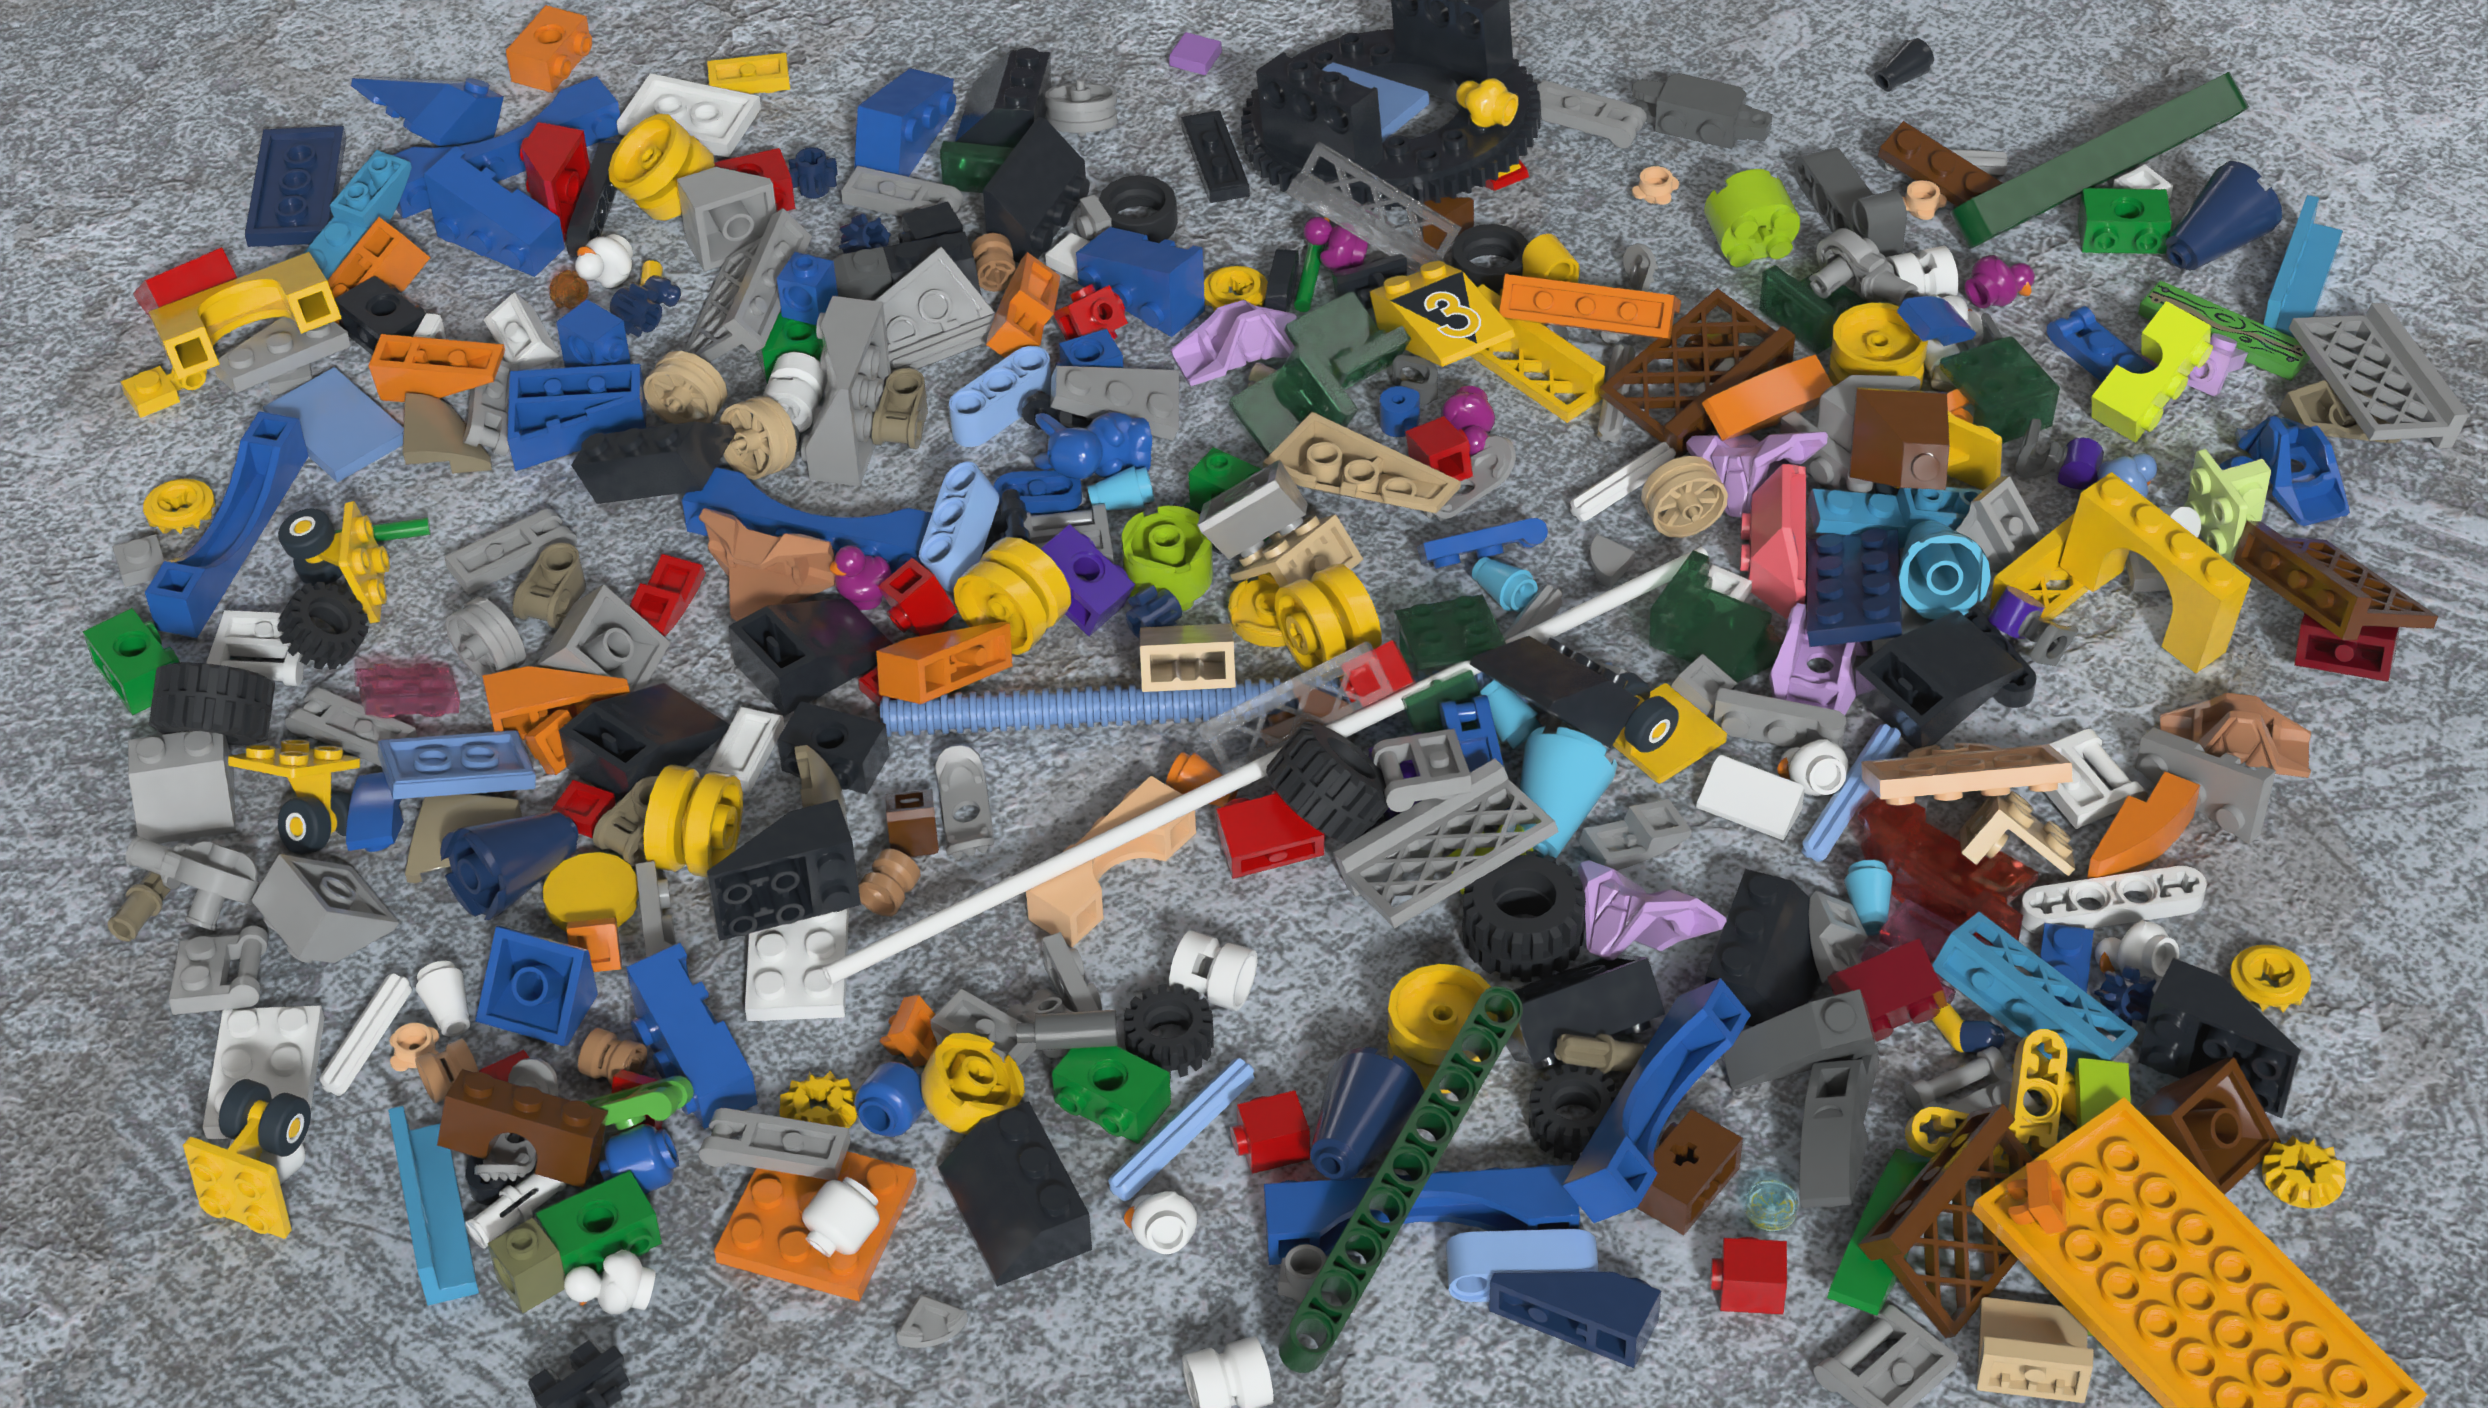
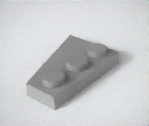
[875,247,995,353]
[214,317,351,393]
[1050,366,1179,441]
[2135,727,2276,844]

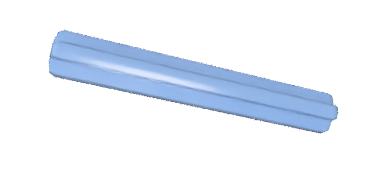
[1802,724,1901,862]
[1108,1058,1254,1201]

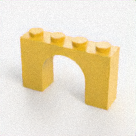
[149,252,342,380]
[2060,472,2251,674]

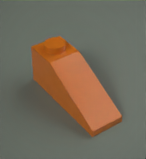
[327,217,430,326]
[368,334,506,402]
[876,622,1013,704]
[482,666,630,741]

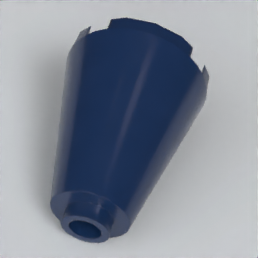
[2166,161,2282,271]
[440,811,579,920]
[1310,1047,1425,1181]

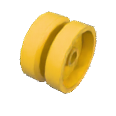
[608,114,715,221]
[1828,302,1928,390]
[953,537,1071,655]
[1275,564,1382,680]
[643,764,743,878]
[1387,964,1498,1094]

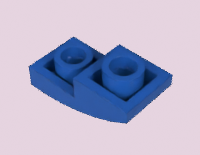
[1897,296,1976,346]
[346,772,404,852]

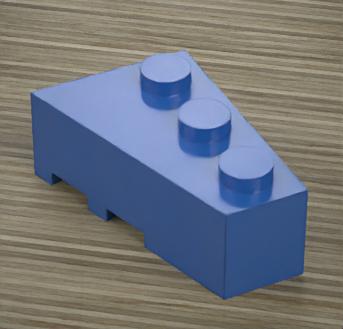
[854,68,956,177]
[1076,227,1205,337]

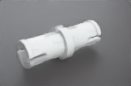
[465,1172,566,1249]

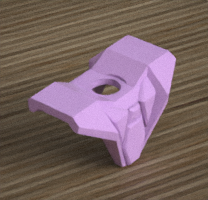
[1171,300,1315,386]
[1686,432,1828,517]
[1769,603,1868,716]
[1578,860,1727,960]

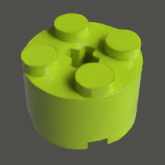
[1704,169,1800,268]
[1121,505,1213,611]

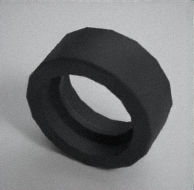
[1099,175,1177,243]
[1451,224,1529,295]

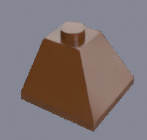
[1849,388,1950,490]
[2137,1057,2281,1195]

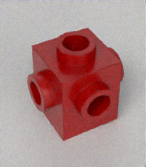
[1054,284,1128,341]

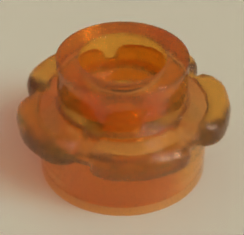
[550,270,589,309]

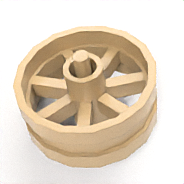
[643,351,728,424]
[719,396,797,480]
[1641,456,1728,538]

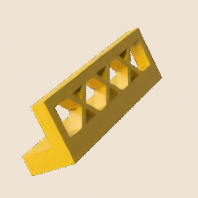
[1470,284,1605,423]
[1990,513,2089,621]

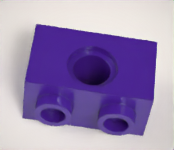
[1041,524,1135,637]

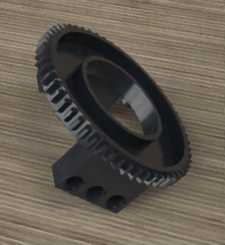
[1241,0,1542,211]

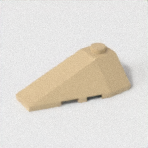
[1263,412,1461,513]

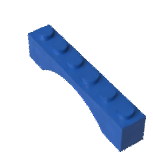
[392,76,620,219]
[145,411,309,638]
[682,467,932,574]
[1562,978,1751,1223]
[1264,1164,1580,1265]

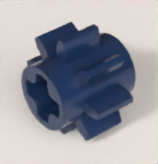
[788,147,838,199]
[838,214,891,254]
[610,282,662,338]
[1126,585,1182,639]
[2094,965,2157,1026]

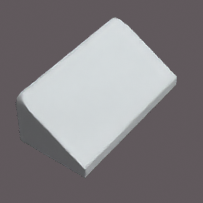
[484,292,560,371]
[1696,755,1805,840]

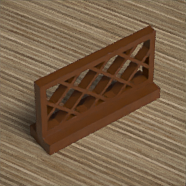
[1599,288,1795,459]
[2233,521,2438,640]
[1858,1104,2034,1339]

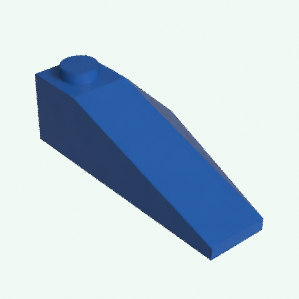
[351,77,504,146]

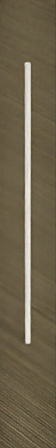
[822,547,1709,985]

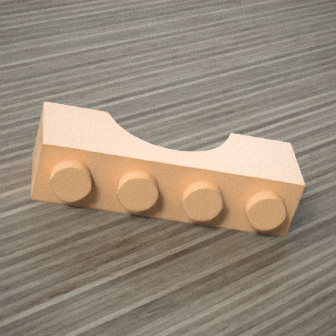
[1026,776,1196,947]

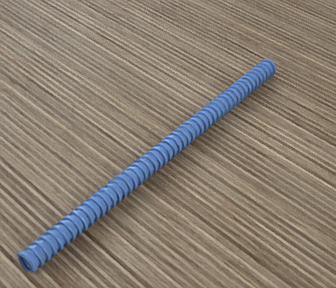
[880,662,1613,737]

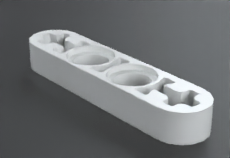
[2019,866,2207,935]

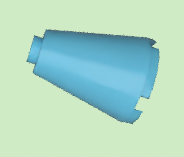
[1898,520,1991,620]
[1519,727,1618,858]

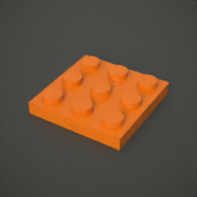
[714,1151,917,1302]

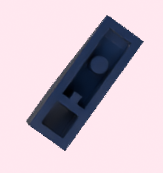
[1489,1272,1661,1368]

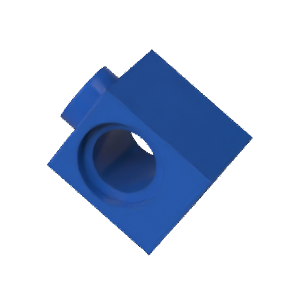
[777,252,838,325]
[1055,329,1124,368]

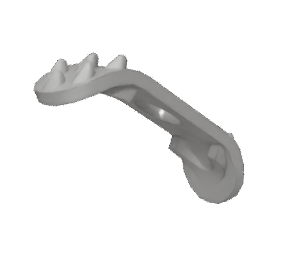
[1599,243,1658,343]
[1412,435,1516,521]
[935,744,994,860]
[474,1058,558,1181]

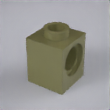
[487,1217,565,1313]

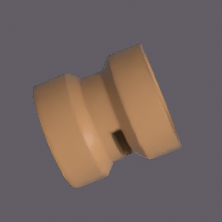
[971,233,1016,292]
[858,849,921,917]
[578,1028,647,1085]
[415,1038,479,1104]

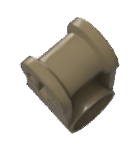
[872,368,928,449]
[513,543,586,629]
[593,776,658,868]

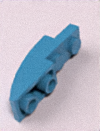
[303,150,412,280]
[1807,487,1983,548]

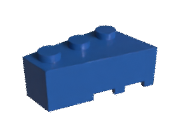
[424,146,565,277]
[507,363,647,472]
[626,943,758,1129]

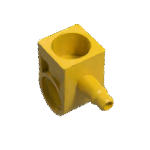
[1500,233,1580,297]

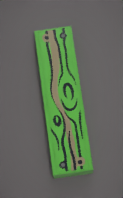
[2138,280,2310,381]

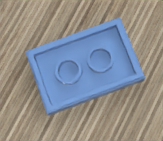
[1322,63,1430,143]
[263,367,404,483]
[378,730,536,800]

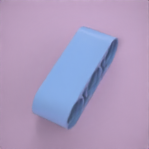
[949,346,1051,447]
[919,461,1000,592]
[1446,1229,1599,1302]

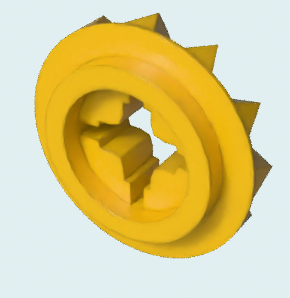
[1204,266,1268,311]
[143,479,216,534]
[2230,945,2311,1013]
[779,1071,858,1128]
[2262,1135,2347,1209]

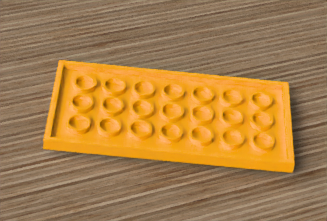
[1972,1097,2428,1408]

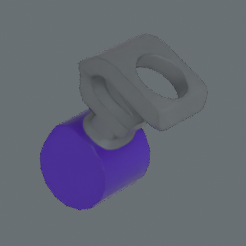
[2015,419,2104,490]
[1987,586,2078,666]

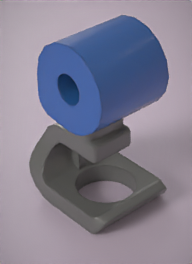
[1379,355,1438,437]

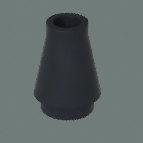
[1874,38,1934,92]

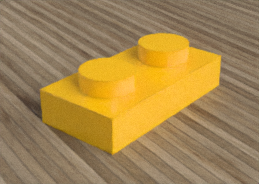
[707,53,790,94]

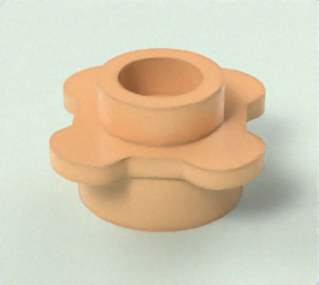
[1632,166,1679,205]
[1902,180,1947,220]
[389,1023,439,1071]

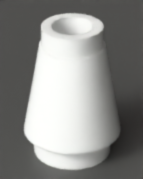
[416,961,470,1037]

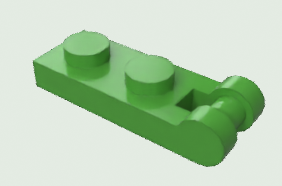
[583,1076,694,1130]

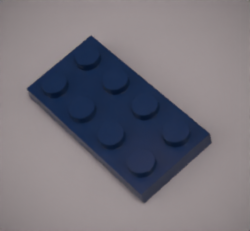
[245,126,347,247]
[1807,528,1903,647]

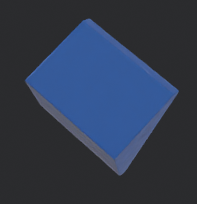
[475,926,598,1046]

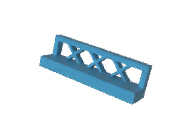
[2264,195,2343,339]
[1932,912,2139,1076]
[388,1106,479,1306]

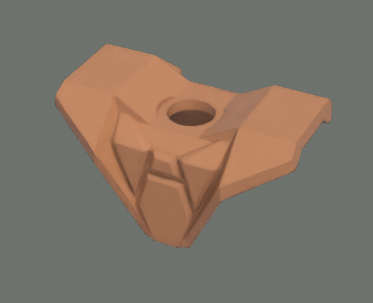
[699,508,835,621]
[2160,693,2311,778]

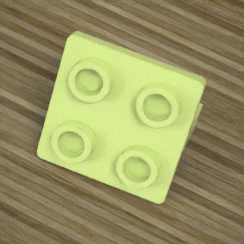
[2184,449,2271,567]

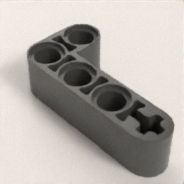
[1794,147,1907,257]

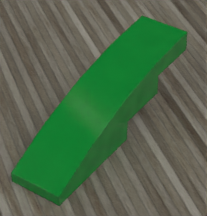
[1827,1148,1930,1316]

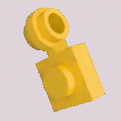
[120,366,207,418]

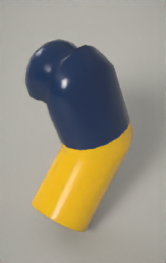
[640,260,681,307]
[1931,1003,2005,1053]

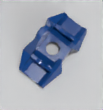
[2235,415,2350,526]

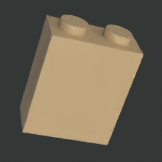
[1140,623,1236,692]

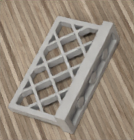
[684,208,812,362]
[2289,303,2469,448]
[1333,758,1559,929]

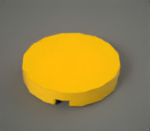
[1228,572,1286,647]
[543,852,639,932]

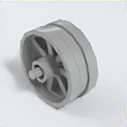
[1045,79,1118,136]
[445,596,526,680]

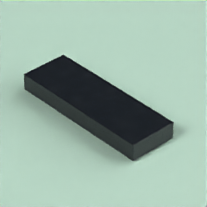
[1181,110,1250,203]

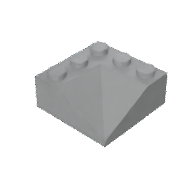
[801,296,891,486]

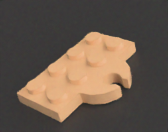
[1861,743,2073,805]

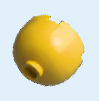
[921,1033,1025,1135]

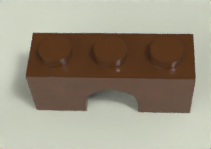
[437,1069,608,1188]

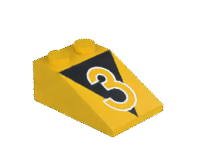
[1369,261,1515,367]

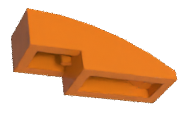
[986,252,1061,358]
[1702,354,1833,441]
[2087,771,2201,879]

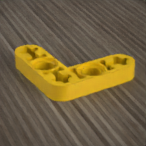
[1905,1029,2067,1174]

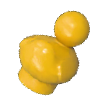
[1456,78,1518,128]

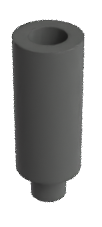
[1016,1010,1118,1051]

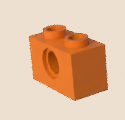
[506,5,592,93]

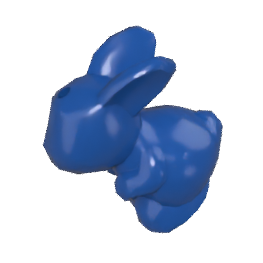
[1033,412,1152,480]

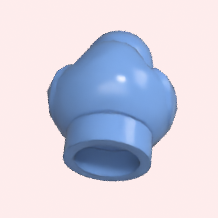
[2097,453,2157,498]

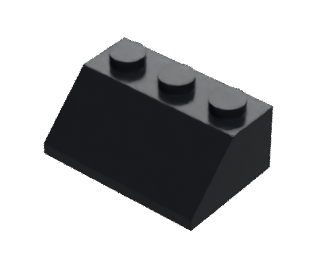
[955,48,1051,152]
[983,117,1090,263]
[571,422,736,504]
[1469,636,1640,748]
[1705,869,1820,1027]
[1497,954,1665,1069]
[938,1101,1092,1287]

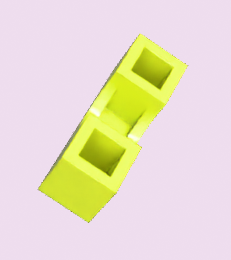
[2091,301,2213,443]

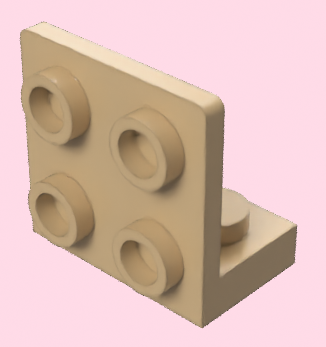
[1230,514,1364,587]
[1960,791,2075,876]
[1977,1297,2093,1403]

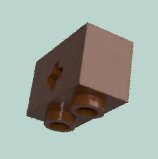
[1636,1109,1743,1236]

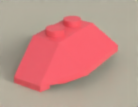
[1740,464,1806,619]

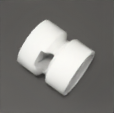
[1886,246,1958,305]
[763,352,828,433]
[1169,930,1258,1011]
[1182,1336,1273,1408]

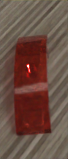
[1858,797,2038,905]
[1861,812,2023,946]

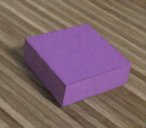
[1169,32,1222,75]

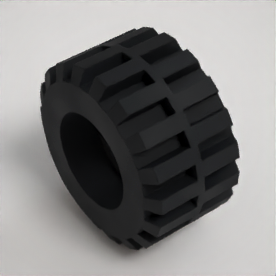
[149,662,275,746]
[1266,722,1389,844]
[1462,851,1586,982]

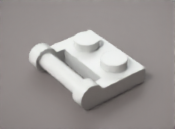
[206,610,316,686]
[2045,729,2148,829]

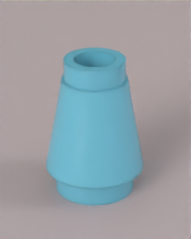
[1087,465,1155,511]
[1472,557,1538,612]
[1476,680,1542,749]
[1844,860,1893,936]

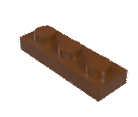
[1878,121,2003,207]

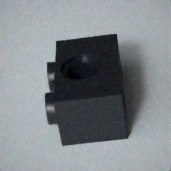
[335,275,426,355]
[777,701,890,794]

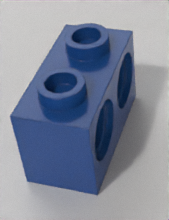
[556,299,631,368]

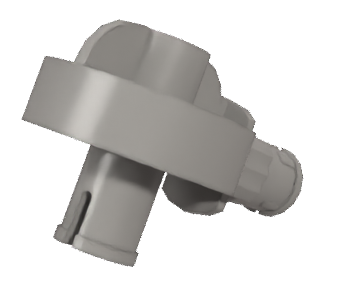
[1809,228,1919,307]
[125,836,260,931]

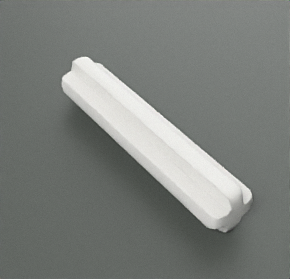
[1570,442,1676,522]
[319,973,412,1096]

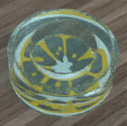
[1745,1180,1798,1232]

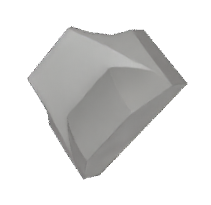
[1956,476,2044,572]
[930,989,1036,1066]

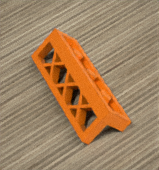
[1499,274,1681,340]

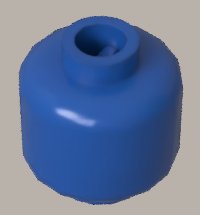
[854,1062,926,1137]
[599,1124,680,1194]

